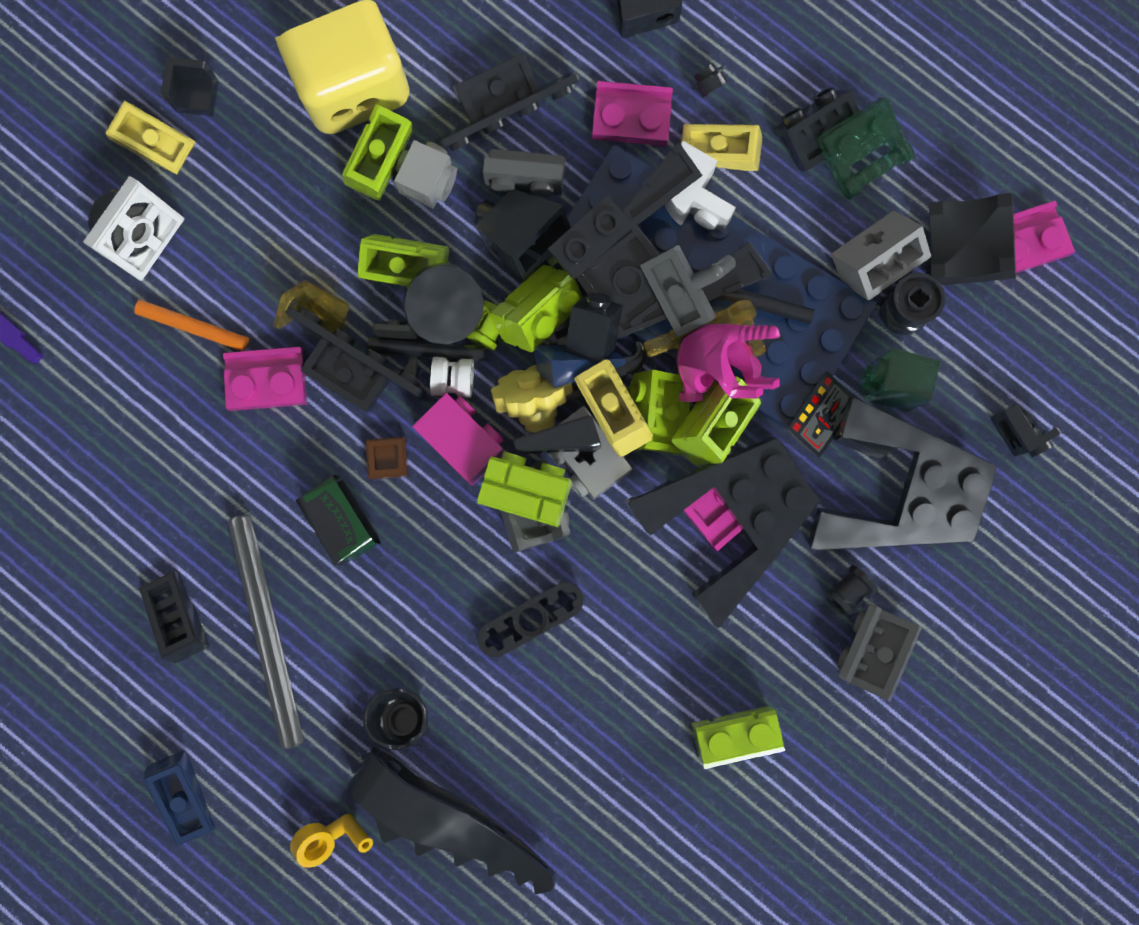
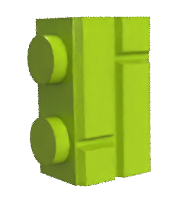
[342,104,412,201]
[358,234,449,286]
[490,264,583,353]
[671,376,761,465]
[477,452,572,527]
[691,706,785,769]

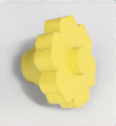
[491,365,573,433]

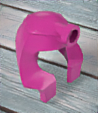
[676,324,780,402]

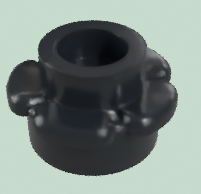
[692,63,728,98]

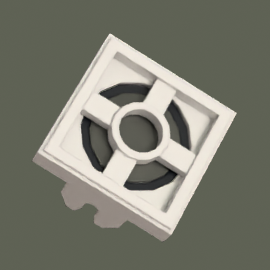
[83,176,185,281]

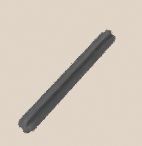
[228,515,304,749]

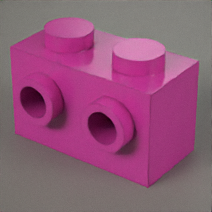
[412,393,504,486]

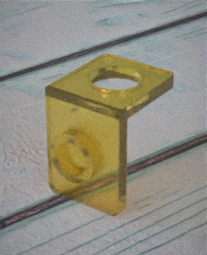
[273,280,349,333]

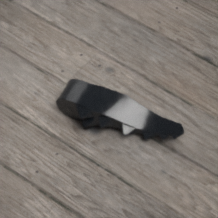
[347,747,555,895]

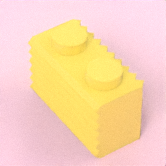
[574,360,653,457]

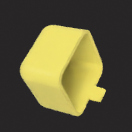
[275,0,409,134]

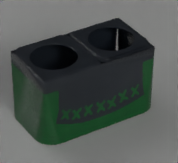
[296,474,381,565]

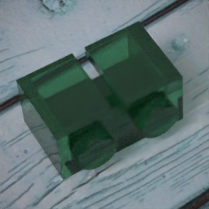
[861,348,941,412]

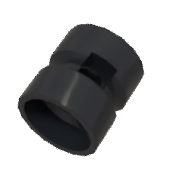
[879,273,946,335]

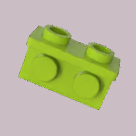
[628,370,690,455]

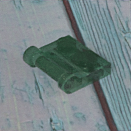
[817,98,915,200]

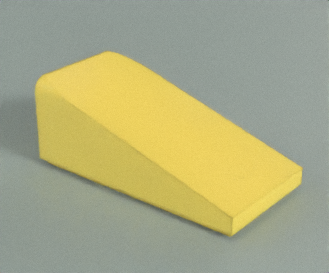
[105,100,196,175]
[681,124,762,171]

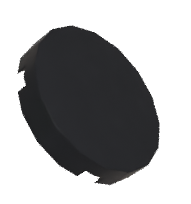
[403,263,484,344]

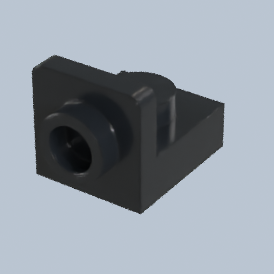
[990,403,1062,458]

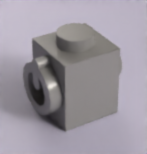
[394,140,458,209]

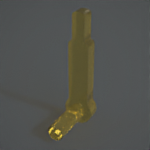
[643,300,766,357]

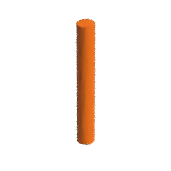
[134,300,249,352]

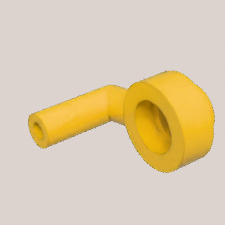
[290,814,373,868]

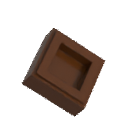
[366,437,409,480]

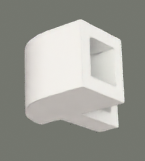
[665,141,736,232]

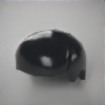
[363,688,428,750]

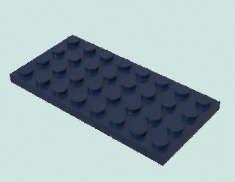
[533,145,877,430]

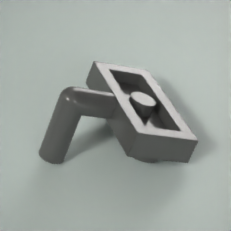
[640,244,736,337]

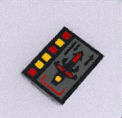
[787,371,851,458]

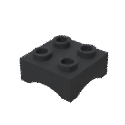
[929,193,1016,285]

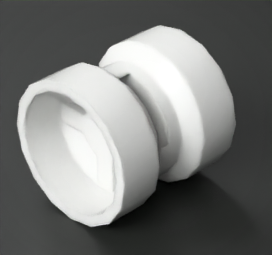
[430,357,474,398]

